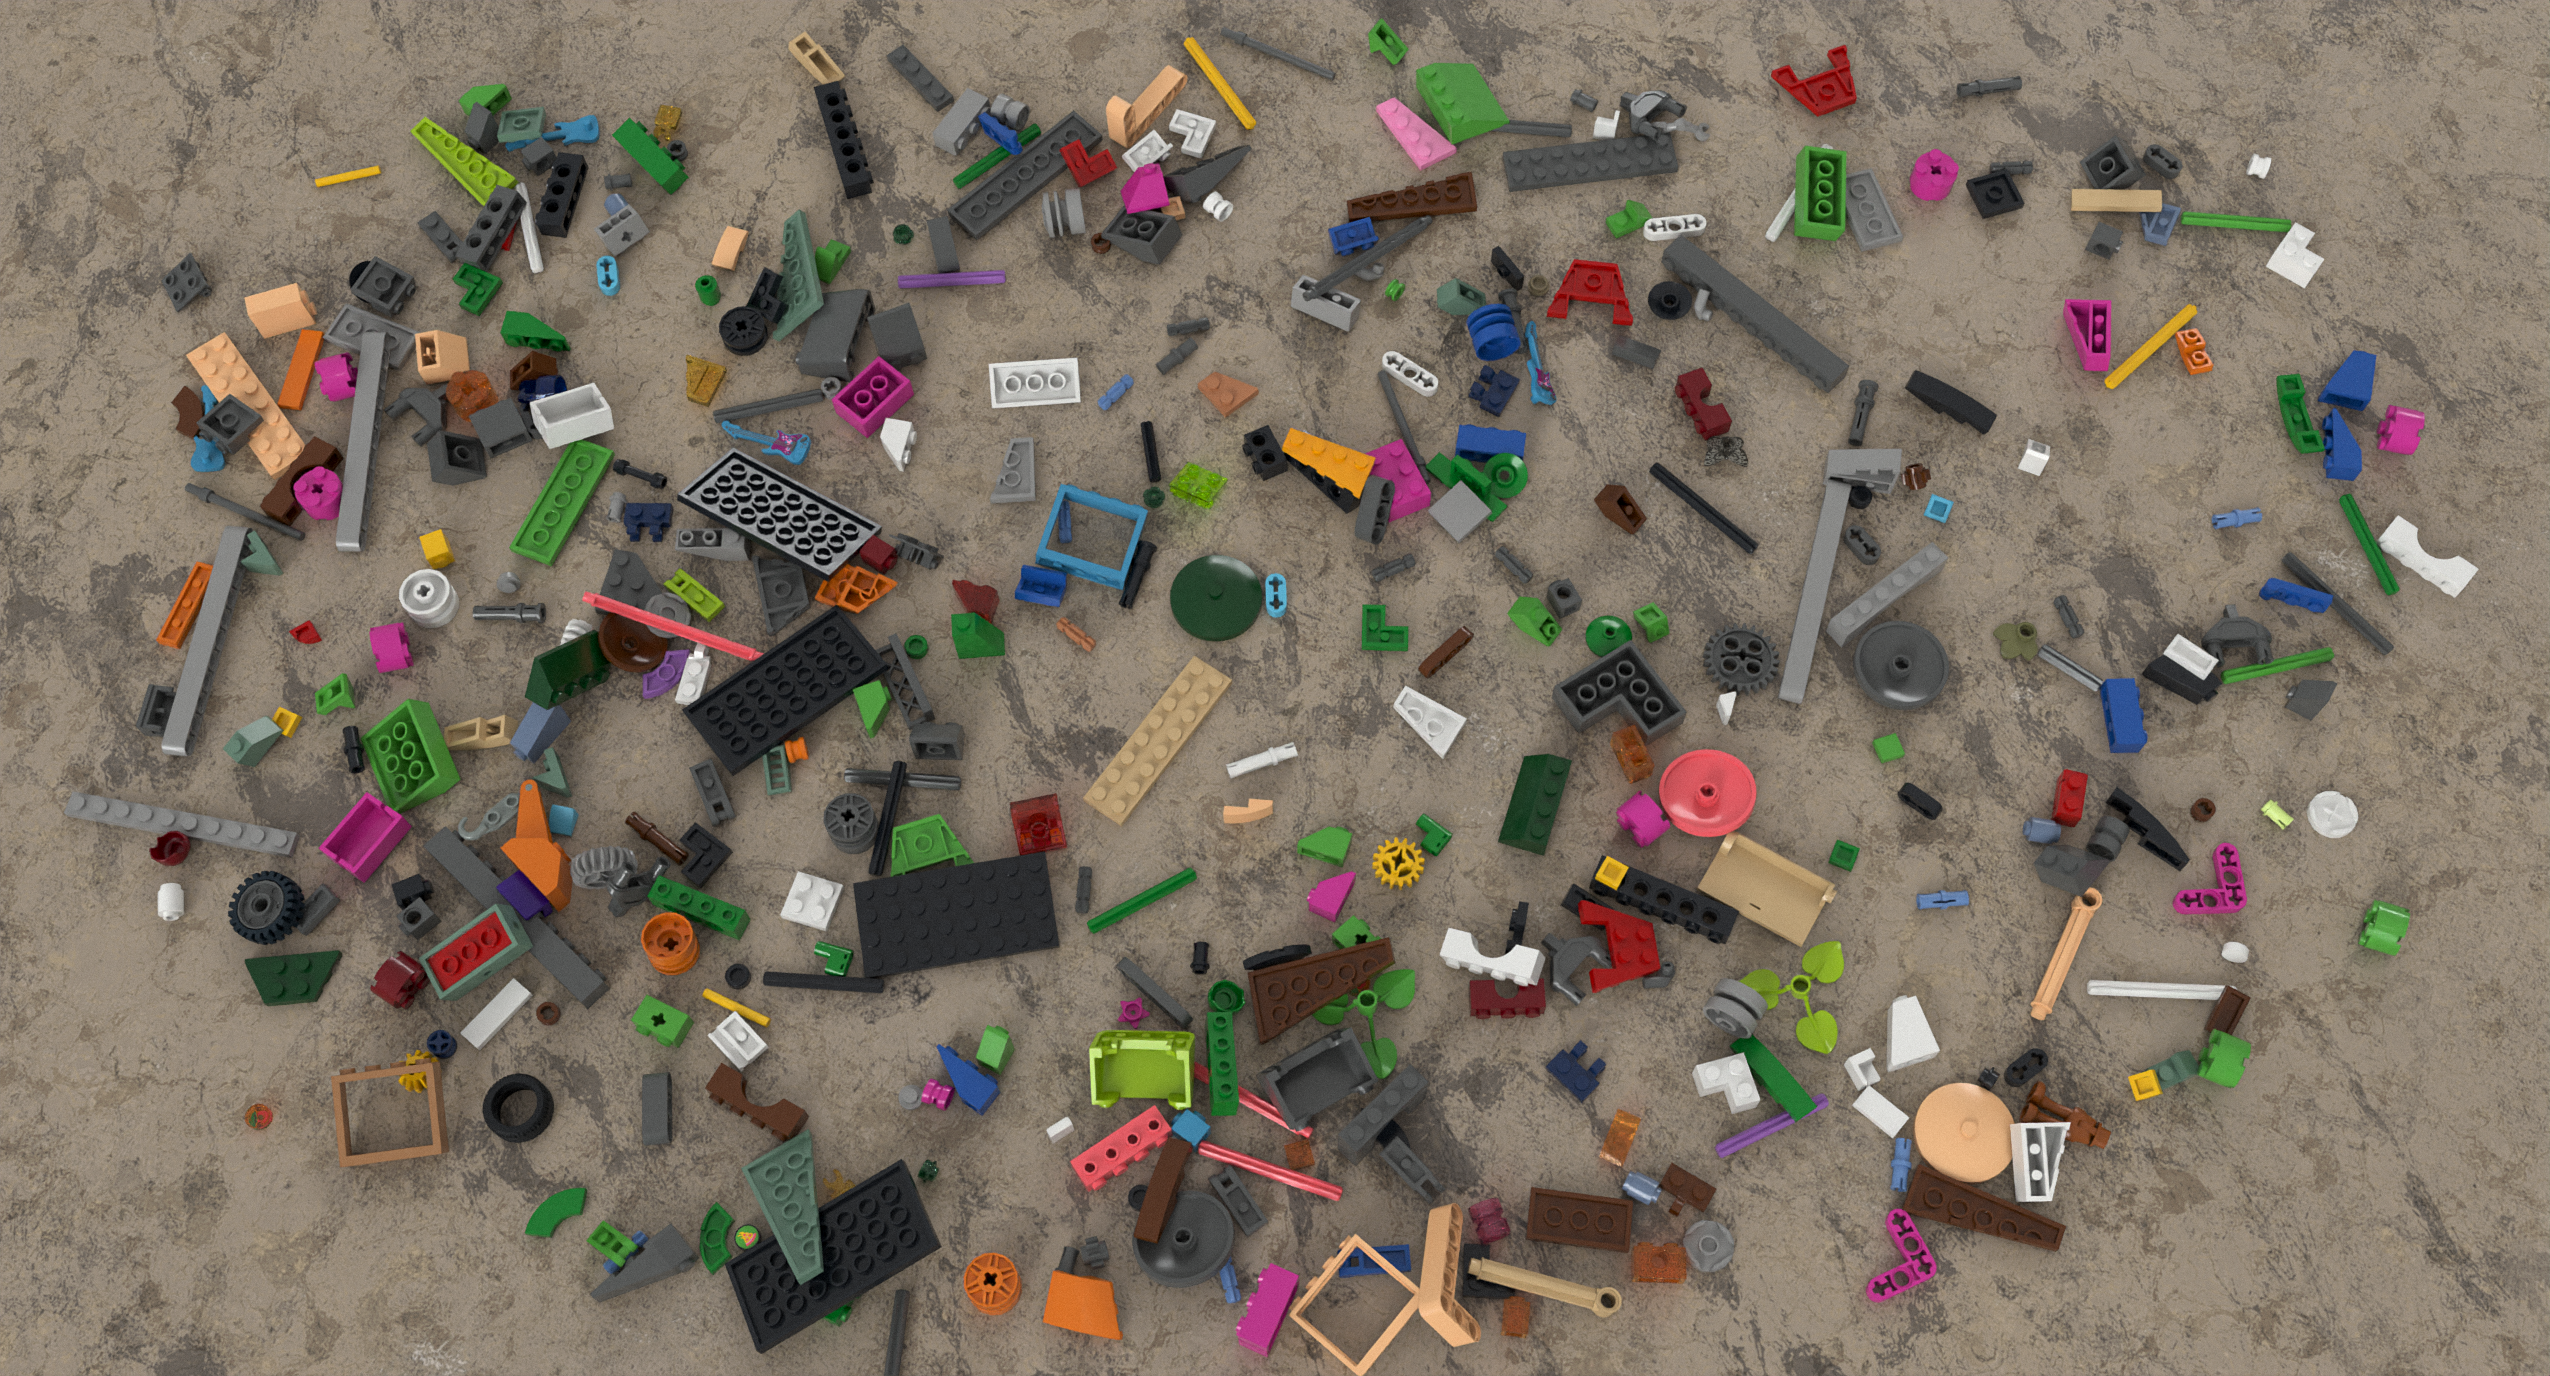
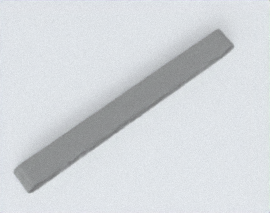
[336,332,391,552]
[1778,479,1851,704]
[162,526,253,757]

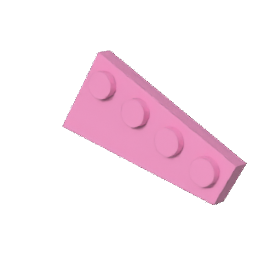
[1376,97,1457,171]

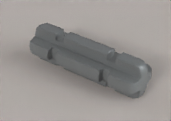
[1990,161,2033,174]
[1167,318,1210,336]
[1495,546,1533,584]
[1372,554,1415,582]
[2053,595,2084,639]
[1075,866,1092,914]

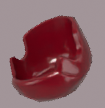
[149,831,191,866]

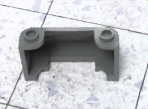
[796,289,876,383]
[1256,1027,1379,1132]

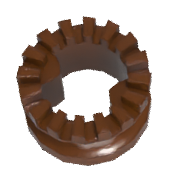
[1091,233,1111,254]
[2190,798,2216,822]
[536,1002,561,1026]

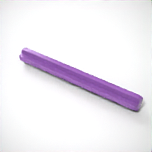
[898,270,1006,288]
[1715,1093,1829,1158]

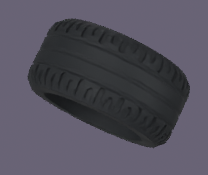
[483,1073,554,1143]

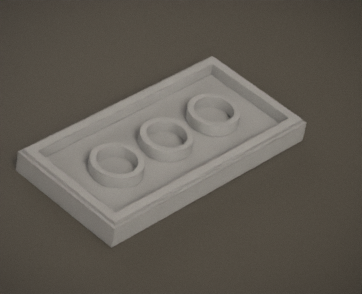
[1845,168,1903,252]
[323,303,421,371]

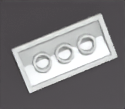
[989,358,1081,409]

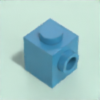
[1171,1109,1211,1152]

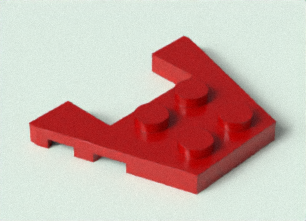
[1771,45,1857,117]
[1547,259,1633,326]
[1578,900,1661,993]

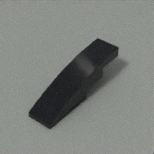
[1905,370,1997,435]
[2105,787,2190,871]

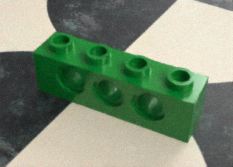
[647,875,751,941]
[1204,1012,1239,1116]

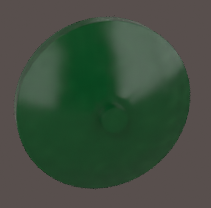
[1170,555,1262,642]

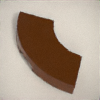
[171,386,204,440]

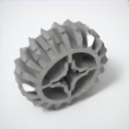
[570,846,638,890]

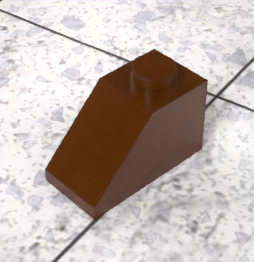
[510,351,558,390]
[1594,484,1647,535]

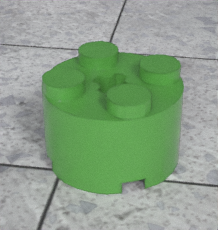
[2358,900,2410,956]
[2197,1029,2251,1088]

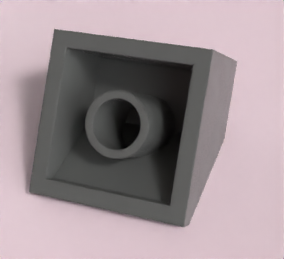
[2080,135,2146,190]
[427,430,487,486]
[909,722,965,760]
[2034,844,2110,897]

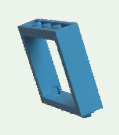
[1035,484,1148,590]

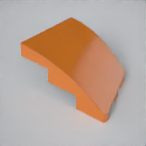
[814,564,898,614]
[1043,1270,1123,1340]

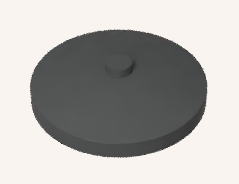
[1853,621,1949,710]
[1132,1190,1235,1288]

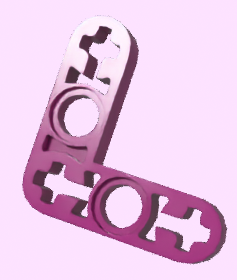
[2173,843,2247,915]
[1866,1209,1937,1303]

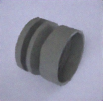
[823,793,879,854]

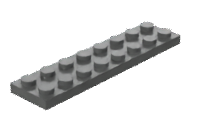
[947,110,1103,240]
[1502,132,1678,192]

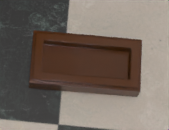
[2204,986,2251,1035]

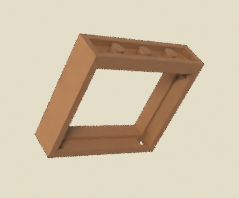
[331,1058,449,1168]

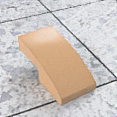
[712,226,749,271]
[1223,799,1273,824]

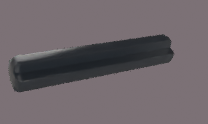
[1140,421,1161,482]

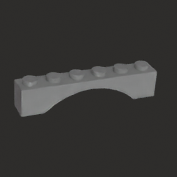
[1826,542,1948,648]

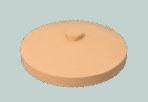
[1913,1083,2015,1185]

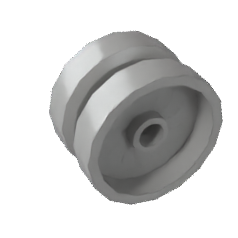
[1703,978,1768,1039]

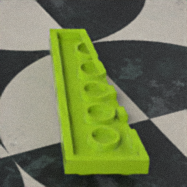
[410,117,519,206]

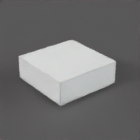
[1046,1117,1074,1143]

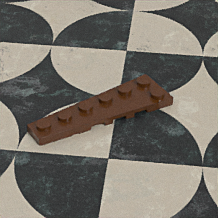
[1347,171,1477,223]
[1902,1164,2066,1252]

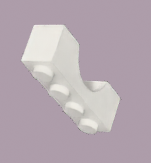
[2376,515,2479,598]
[1440,928,1545,986]

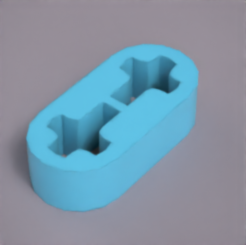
[596,256,620,296]
[1265,573,1287,618]

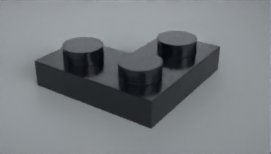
[746,267,787,324]
[679,822,733,888]
[1505,901,1529,954]
[1463,1243,1515,1300]

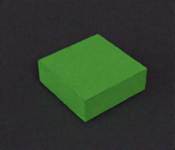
[1872,733,1905,764]

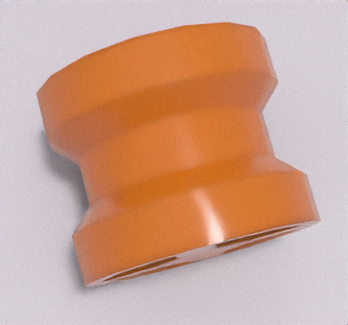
[785,737,809,764]

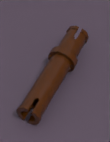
[625,812,689,866]

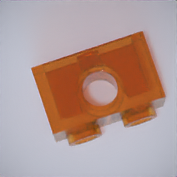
[1610,725,1655,784]
[1631,1242,1687,1284]

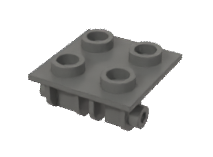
[161,253,212,312]
[889,533,944,570]

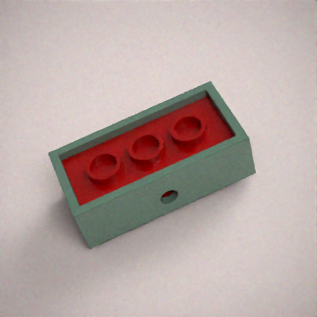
[419,903,533,1001]

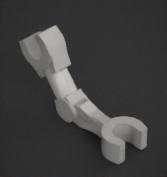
[1651,118,1710,141]

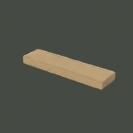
[2071,189,2162,212]

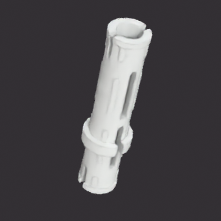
[1226,742,1298,779]

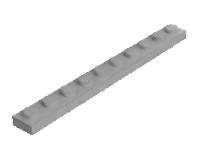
[64,792,300,858]

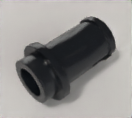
[1190,941,1210,975]

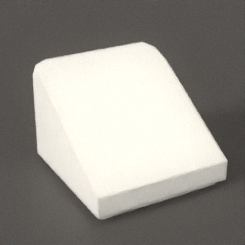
[1716,692,1736,725]

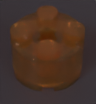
[446,370,498,422]

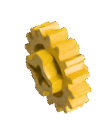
[1372,837,1425,890]

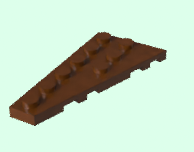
[1248,937,1396,1045]

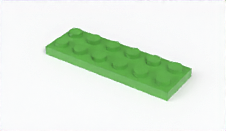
[509,440,615,566]

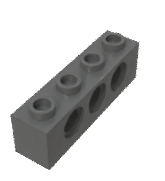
[455,185,527,272]

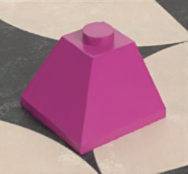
[1120,163,1170,214]

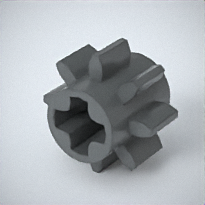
[1080,1236,1110,1270]

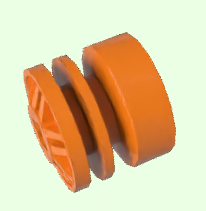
[641,912,700,975]
[964,1253,1022,1315]

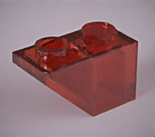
[952,580,1000,624]

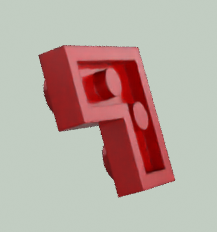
[1059,139,1117,188]

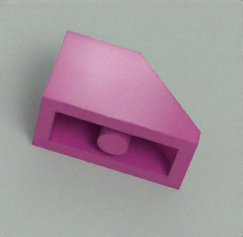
[1307,871,1356,923]

